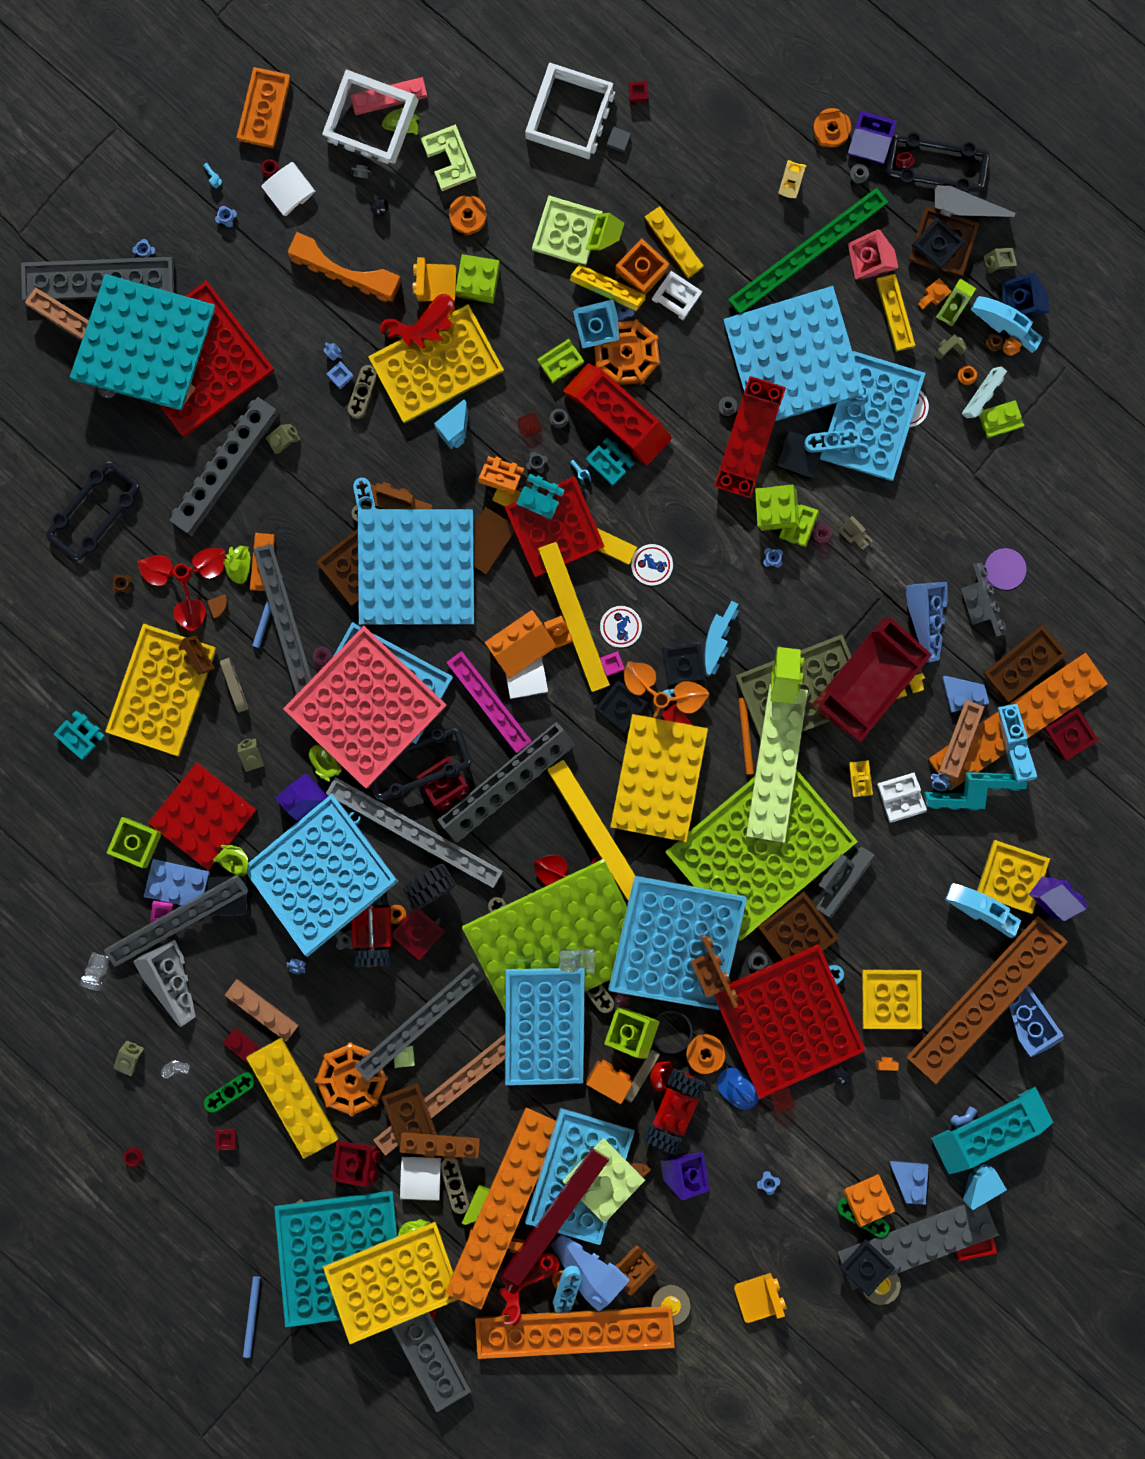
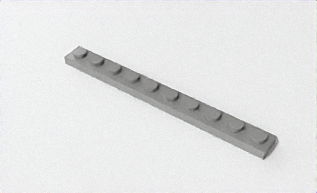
[326,777,503,888]

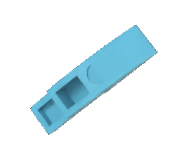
[971,296,1043,353]
[704,601,739,677]
[998,704,1037,783]
[945,883,1021,938]

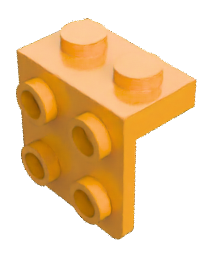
[413,258,456,302]
[734,1273,787,1323]

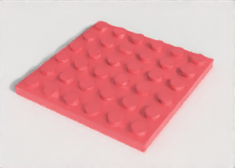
[283,626,447,789]

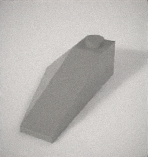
[935,185,1016,217]
[133,940,196,1027]

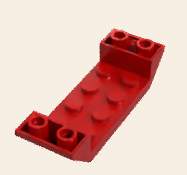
[563,363,672,466]
[714,376,786,498]

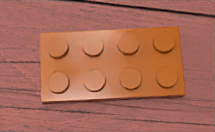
[236,67,291,148]

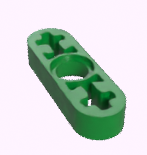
[204,1072,256,1112]
[837,1197,889,1237]

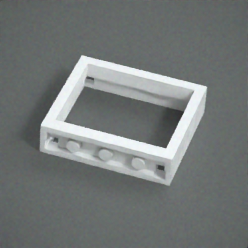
[525,63,615,159]
[322,70,419,164]

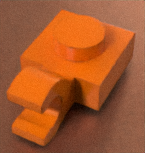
[918,278,951,310]

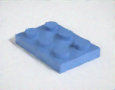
[144,859,210,905]

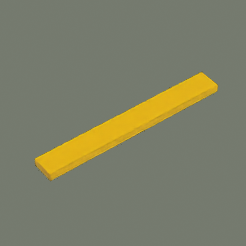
[492,489,637,565]
[538,542,610,692]
[547,760,635,901]

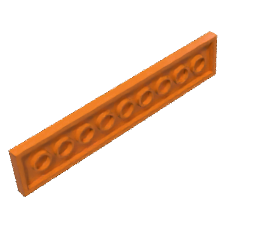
[928,653,1107,791]
[445,1108,556,1309]
[475,1306,675,1359]

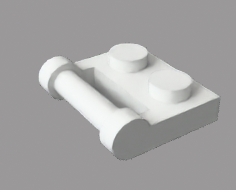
[652,271,702,321]

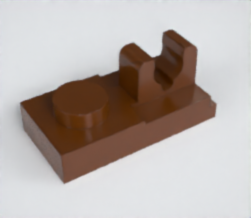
[178,635,215,675]

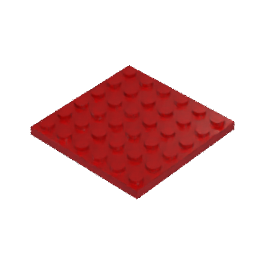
[159,280,275,437]
[714,944,866,1099]

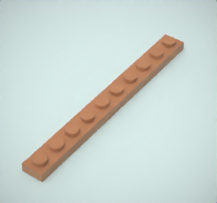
[25,287,195,404]
[373,1034,505,1155]

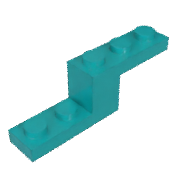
[924,772,1028,811]

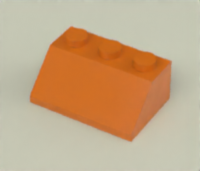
[485,610,557,679]

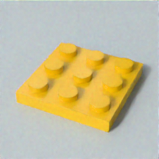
[977,840,1050,914]
[862,970,922,1029]

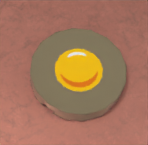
[863,1274,901,1305]
[651,1285,691,1326]

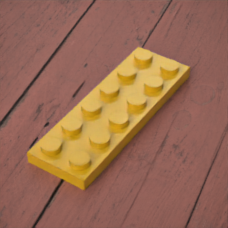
[247,1037,338,1159]

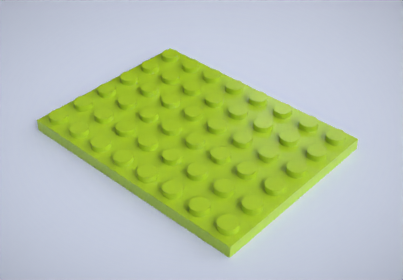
[665,769,858,941]
[462,859,627,1011]

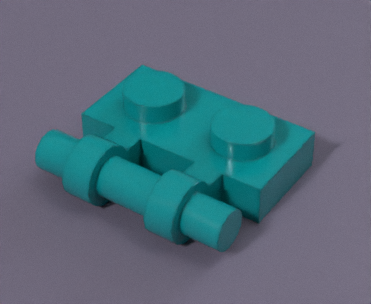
[586,437,635,486]
[516,474,565,520]
[53,710,105,760]

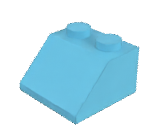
[573,299,619,349]
[434,400,468,449]
[963,1163,1007,1210]

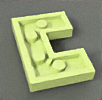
[421,124,476,191]

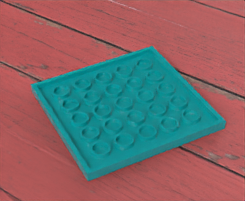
[70,274,216,411]
[274,1191,397,1327]

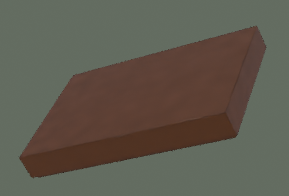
[473,507,515,575]
[381,1082,437,1148]

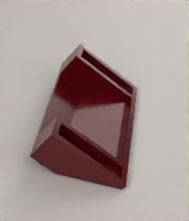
[811,617,932,742]

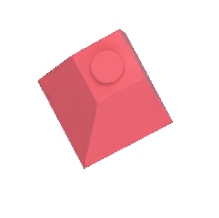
[848,230,898,280]

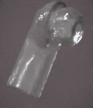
[161,1060,191,1079]

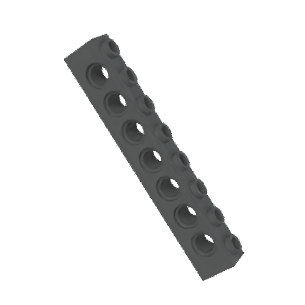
[169,397,279,537]
[438,722,575,843]

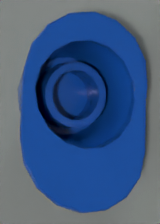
[717,1068,759,1110]

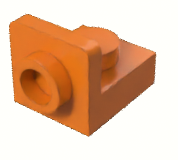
[544,616,573,648]

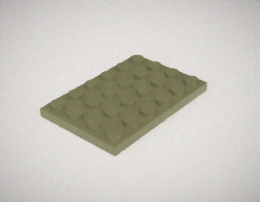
[735,635,851,740]

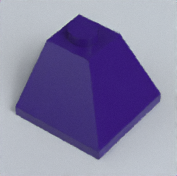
[275,773,328,821]
[660,1152,710,1200]

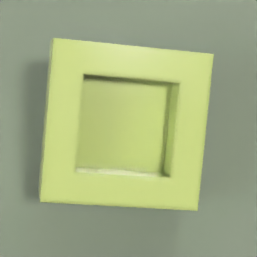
[394,1046,415,1068]

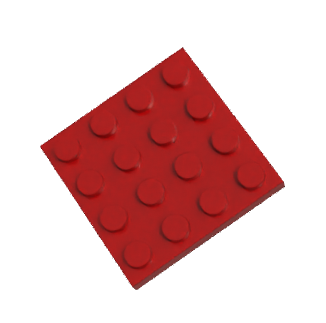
[505,476,605,577]
[148,763,257,870]

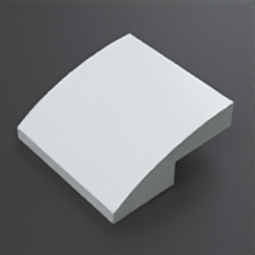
[261,162,316,216]
[506,657,548,699]
[878,773,927,823]
[400,1157,441,1201]

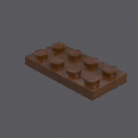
[983,625,1067,703]

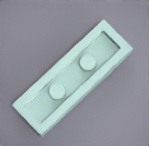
[962,367,1007,418]

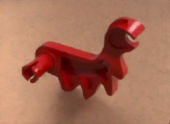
[380,294,456,350]
[499,1253,560,1327]

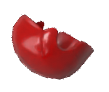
[650,1061,673,1092]

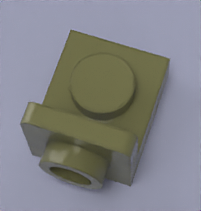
[984,248,1017,274]

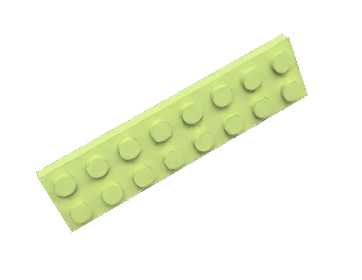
[746,684,808,842]

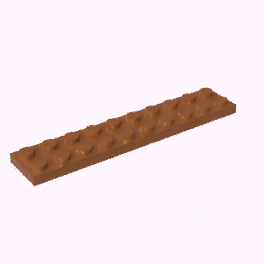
[907,916,1068,1085]

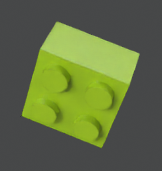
[455,254,500,304]
[755,485,799,531]
[770,647,804,704]
[107,817,162,868]
[604,1007,660,1058]

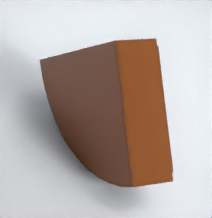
[208,594,228,619]
[630,1163,651,1178]

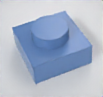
[327,361,354,389]

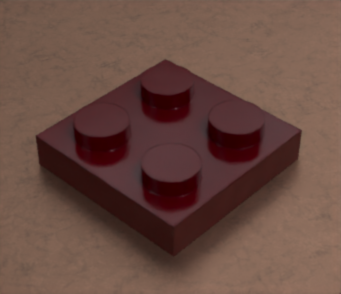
[1044,708,1099,761]
[392,909,445,961]

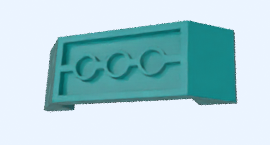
[931,1087,1053,1174]

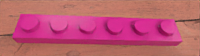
[447,651,532,753]

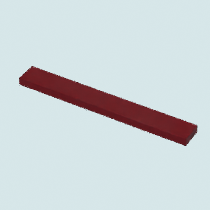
[502,1148,609,1286]

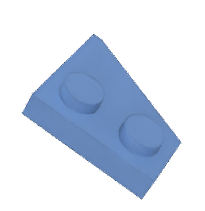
[941,676,989,713]

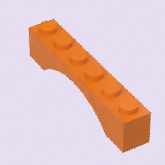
[288,232,402,302]

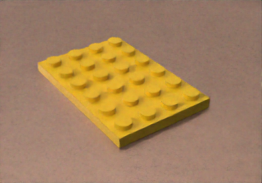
[368,304,504,424]
[105,624,217,756]
[610,714,708,842]
[323,1222,459,1344]

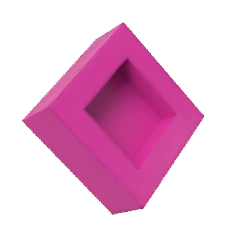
[600,651,625,677]
[150,901,173,922]

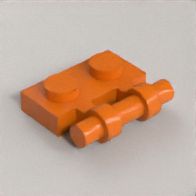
[478,456,524,494]

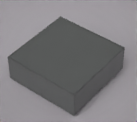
[607,127,631,152]

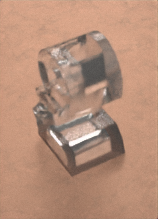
[559,949,595,974]
[79,952,109,991]

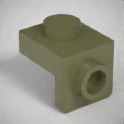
[935,334,967,360]
[266,424,300,454]
[238,739,264,772]
[113,1041,144,1076]

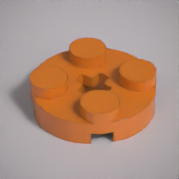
[813,108,851,147]
[449,196,487,235]
[686,1034,725,1074]

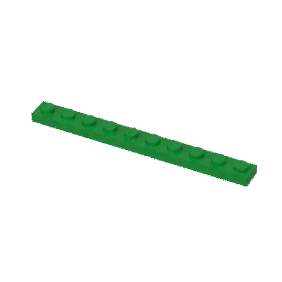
[728,188,888,315]

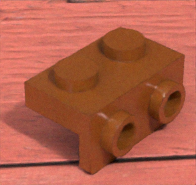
[616,1246,658,1296]

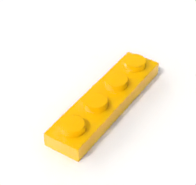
[644,206,704,278]
[570,265,646,311]
[876,274,915,352]

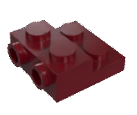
[417,756,471,811]
[332,1141,381,1187]

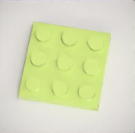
[532,196,602,267]
[562,1138,645,1223]

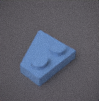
[889,1161,928,1205]

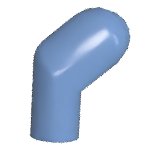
[951,1106,978,1128]

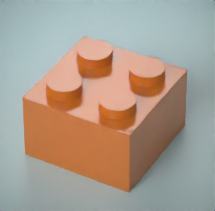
[615,238,669,295]
[586,1060,633,1104]

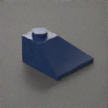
[1001,272,1050,318]

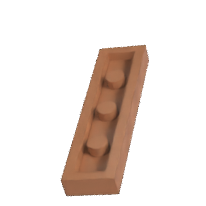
[939,700,984,779]
[225,979,299,1042]

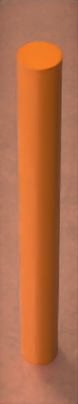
[739,698,754,775]

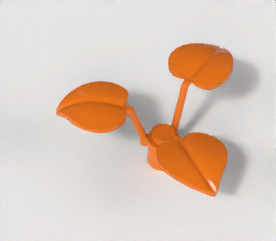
[624,662,709,718]

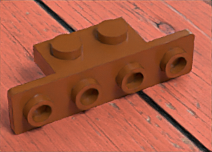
[355,482,432,509]
[690,934,739,1008]
[400,1132,480,1159]

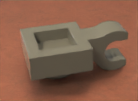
[838,516,873,550]

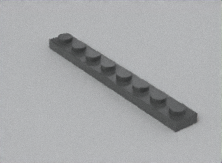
[253,544,312,695]
[104,874,248,967]
[354,963,486,1081]

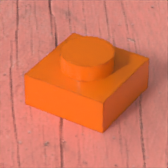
[876,1057,898,1071]

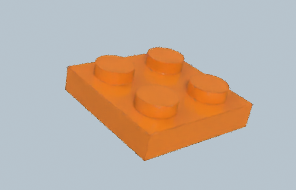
[843,1174,895,1227]

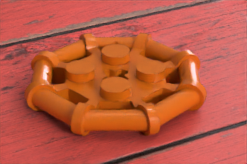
[594,319,661,385]
[315,1042,388,1117]

